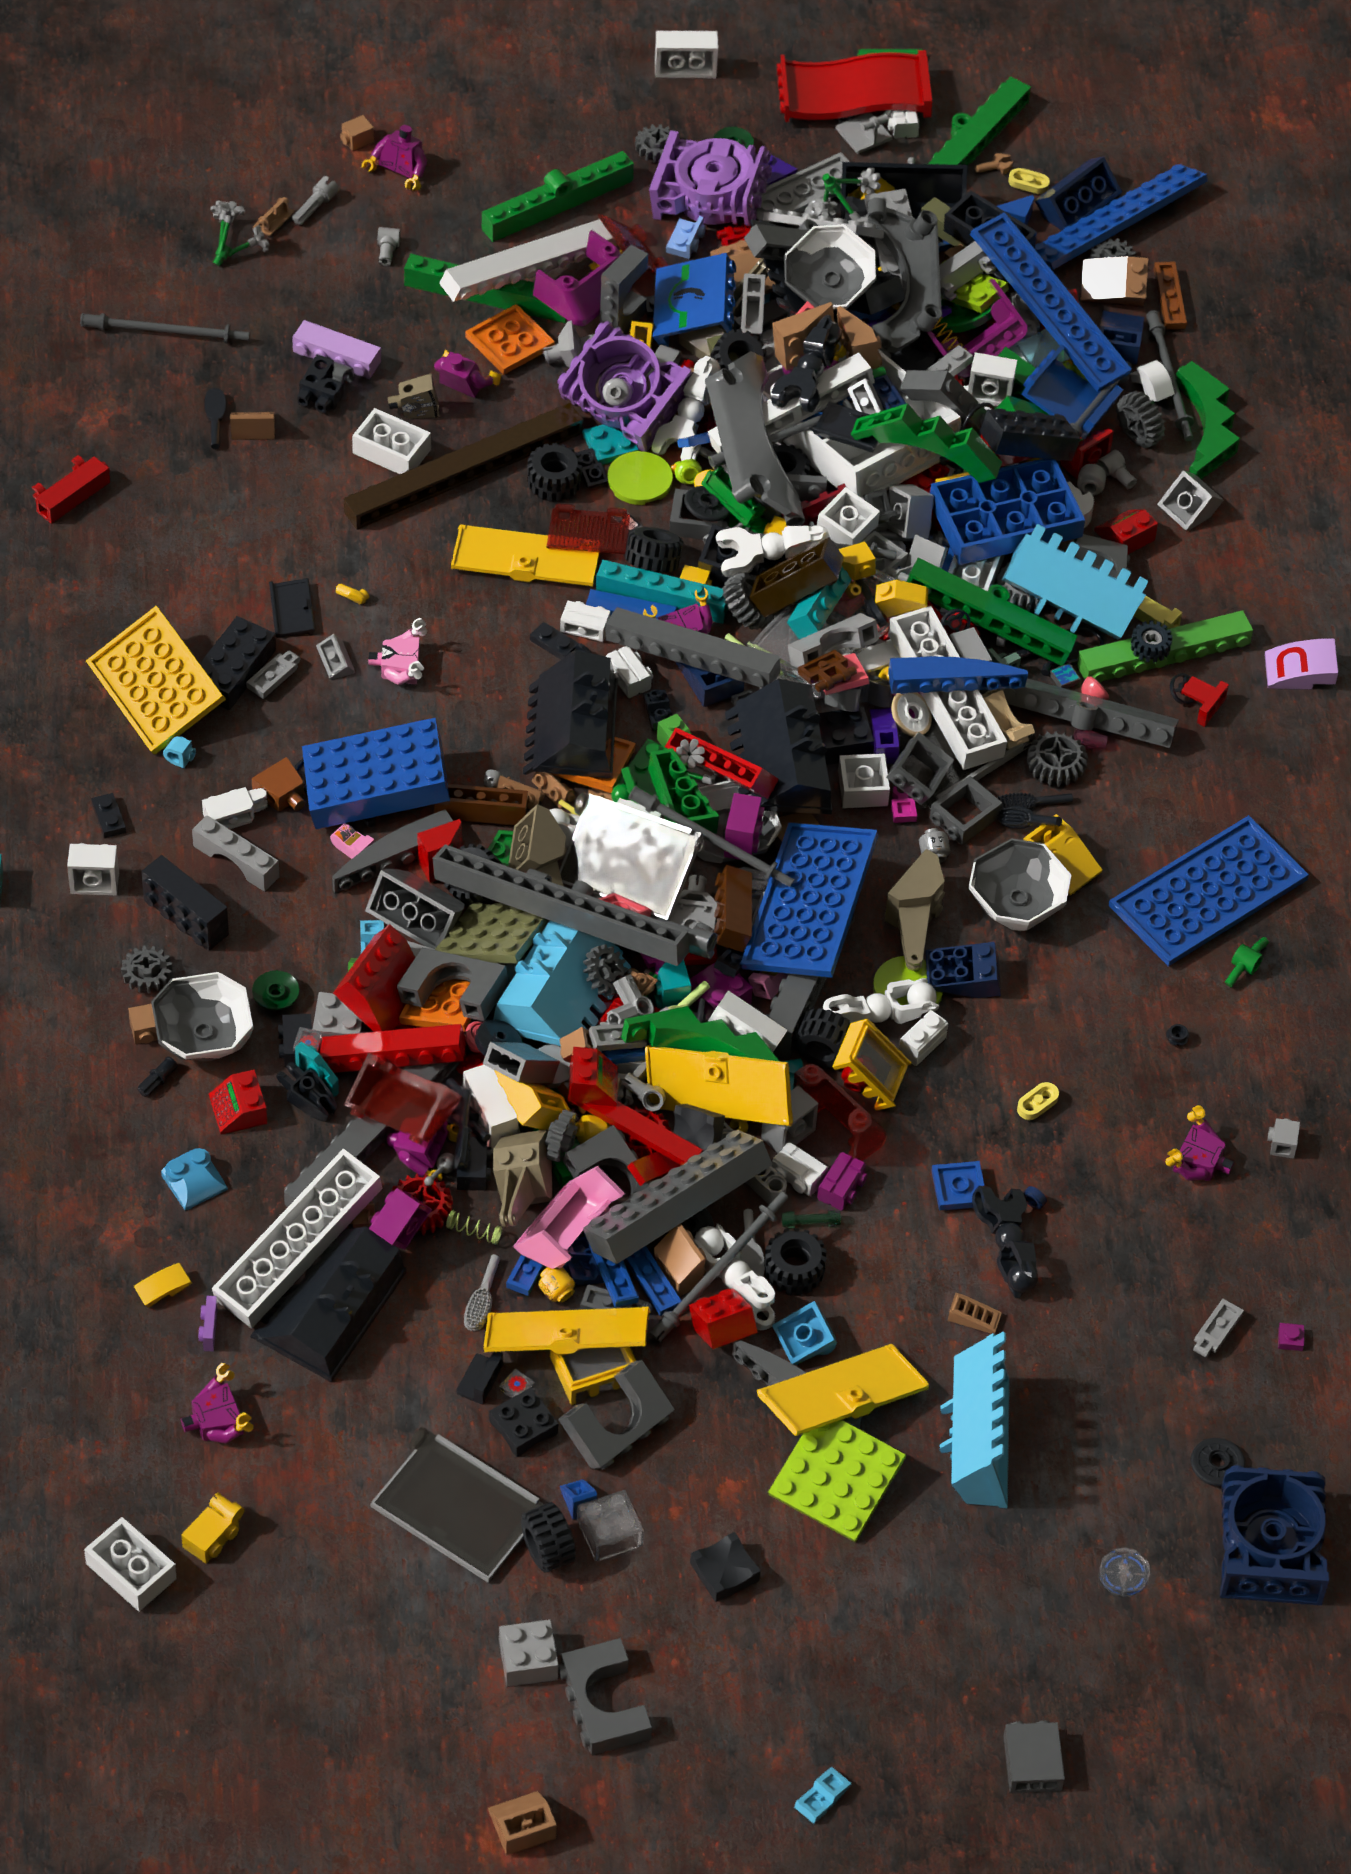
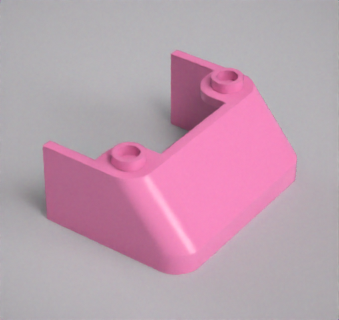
[513,1166,625,1269]

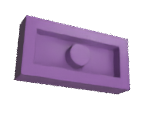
[199,1296,218,1351]

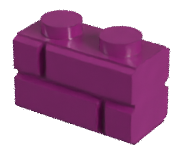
[817,1152,868,1210]

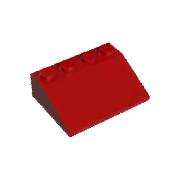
[333,924,415,1032]

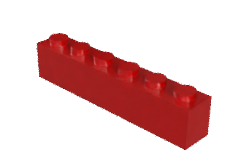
[665,728,779,799]
[320,1024,466,1073]

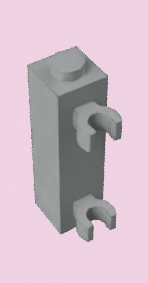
[939,241,996,301]

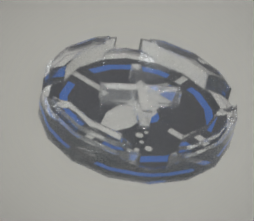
[1099,1548,1150,1596]

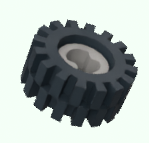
[1131,620,1173,663]

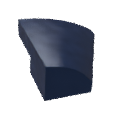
[563,1236,604,1286]

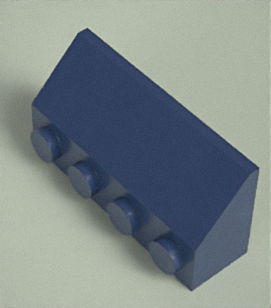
[1034,156,1122,231]

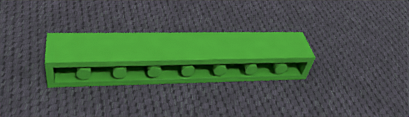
[1077,610,1253,683]

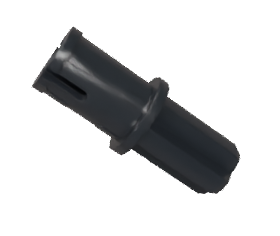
[137,1056,178,1097]

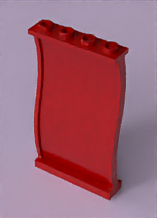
[777,50,932,122]

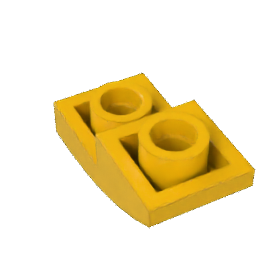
[134,1263,192,1308]

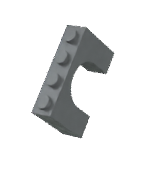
[600,245,648,334]
[900,370,987,435]
[1074,534,1130,585]
[397,947,510,1021]
[562,1125,651,1195]
[558,1360,675,1469]
[558,1638,652,1756]

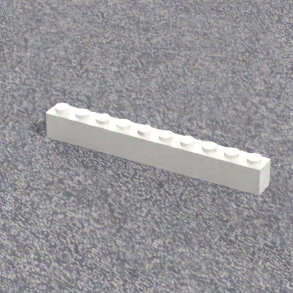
[440,217,621,302]

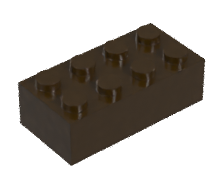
[750,537,844,618]

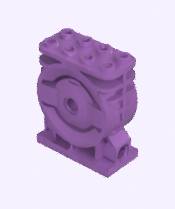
[649,131,772,226]
[557,321,692,452]

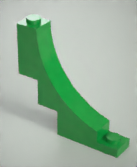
[1176,361,1240,480]
[851,403,1002,483]
[621,1006,780,1062]

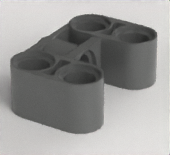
[824,675,894,712]

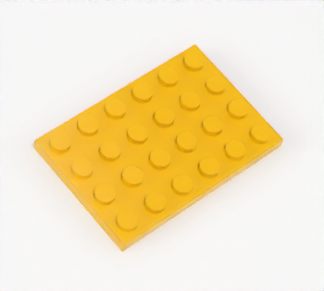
[86,606,226,755]

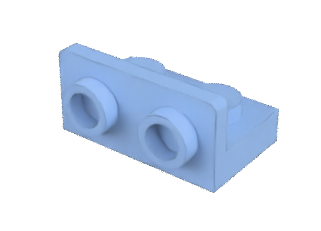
[666,216,706,259]

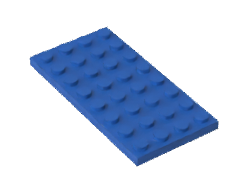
[1109,815,1309,967]
[741,823,878,978]

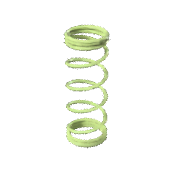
[446,1210,502,1245]

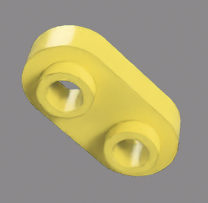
[1009,168,1050,194]
[1017,1082,1059,1120]

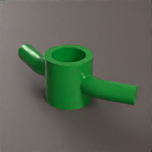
[1224,937,1269,987]

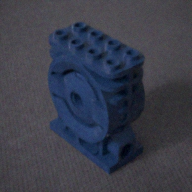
[1220,1465,1329,1606]

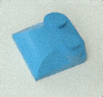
[161,1148,228,1211]
[772,1301,837,1365]

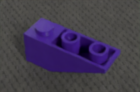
[870,708,899,764]

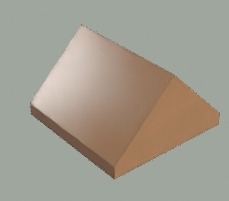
[230,412,275,440]

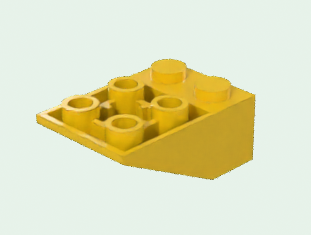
[1023,814,1102,896]
[494,1070,570,1131]

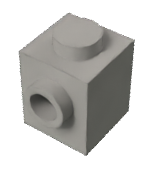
[1267,1118,1300,1159]

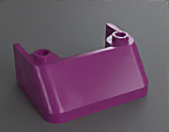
[533,230,632,326]
[925,279,1027,378]

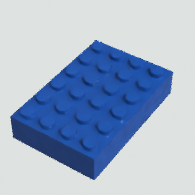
[930,459,1085,565]
[302,718,450,830]

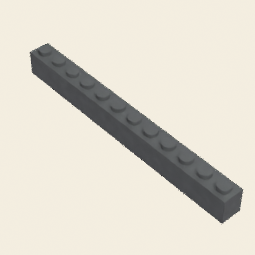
[433,844,689,966]
[284,1019,488,1207]

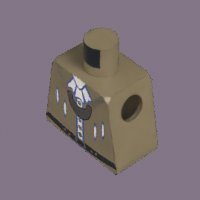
[388,374,440,419]

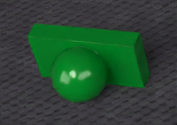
[611,767,638,804]

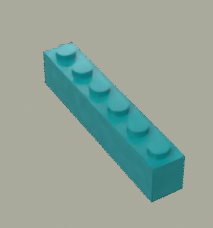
[596,560,729,624]

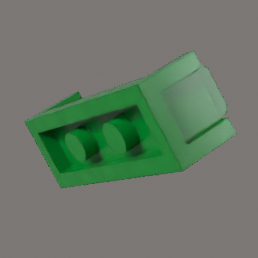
[701,466,766,527]

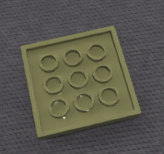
[435,902,549,963]

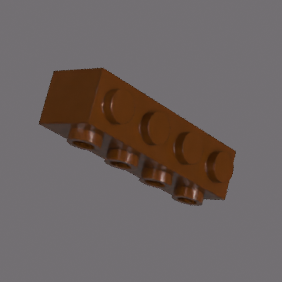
[434,784,528,825]
[714,865,752,952]

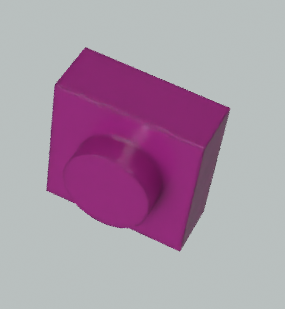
[1278,1323,1304,1351]

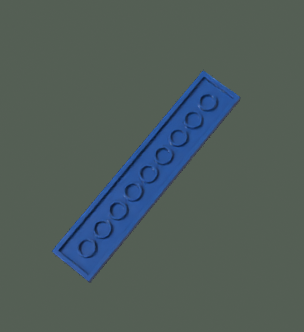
[1035,164,1208,270]
[970,212,1132,392]

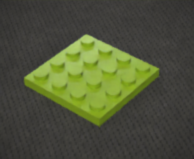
[768,1420,906,1543]

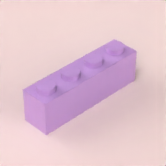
[293,320,381,379]

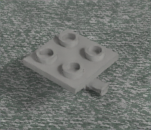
[836,112,892,154]
[886,535,948,582]

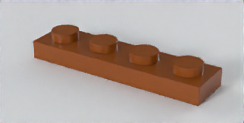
[1154,262,1187,329]

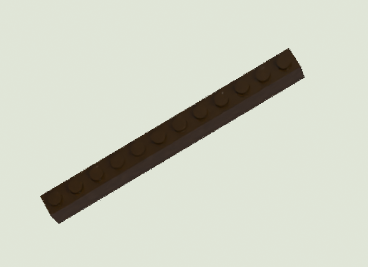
[343,403,583,530]

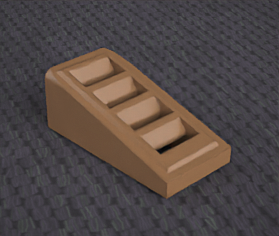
[948,1293,1002,1334]

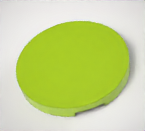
[608,451,673,505]
[873,956,943,1005]

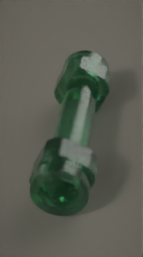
[782,1210,841,1228]

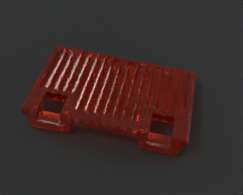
[598,214,669,275]
[546,504,630,554]

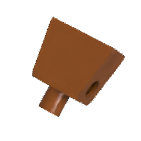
[252,757,305,811]

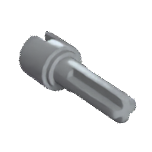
[292,176,339,225]

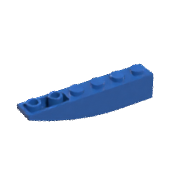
[888,656,1028,694]

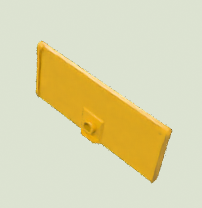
[451,524,603,587]
[645,1045,793,1126]
[484,1306,650,1354]
[757,1344,929,1436]

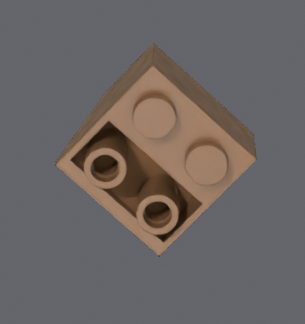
[653,1224,707,1297]
[488,1791,556,1855]

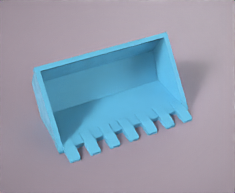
[1002,524,1148,640]
[493,920,631,1046]
[940,1332,1010,1508]

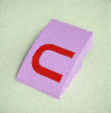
[1265,639,1338,689]

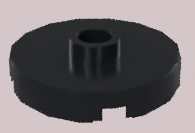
[475,1019,522,1056]

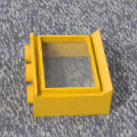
[832,1019,912,1111]
[550,1346,636,1405]

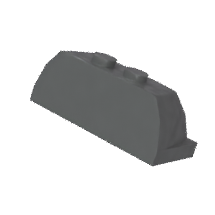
[365,869,464,949]

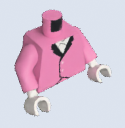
[368,618,427,685]

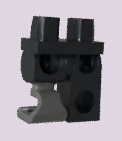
[297,354,354,413]

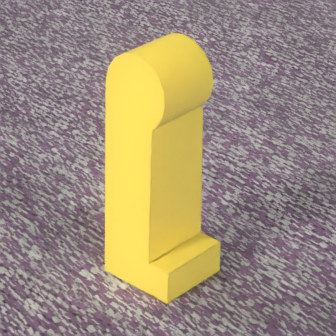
[1134,596,1182,629]

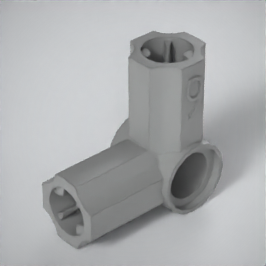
[606,974,654,1025]

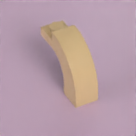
[982,690,1035,749]

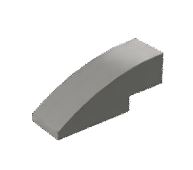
[741,274,765,335]

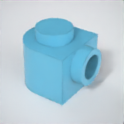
[163,737,196,768]

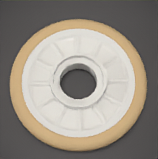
[891,693,932,737]

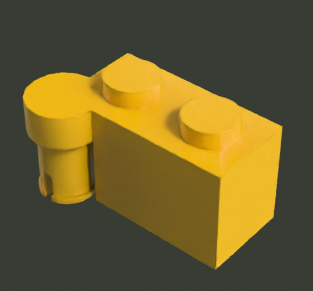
[181,1493,244,1564]

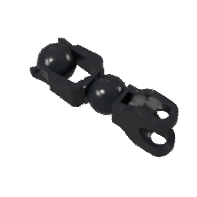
[770,315,841,413]
[972,1186,1038,1298]

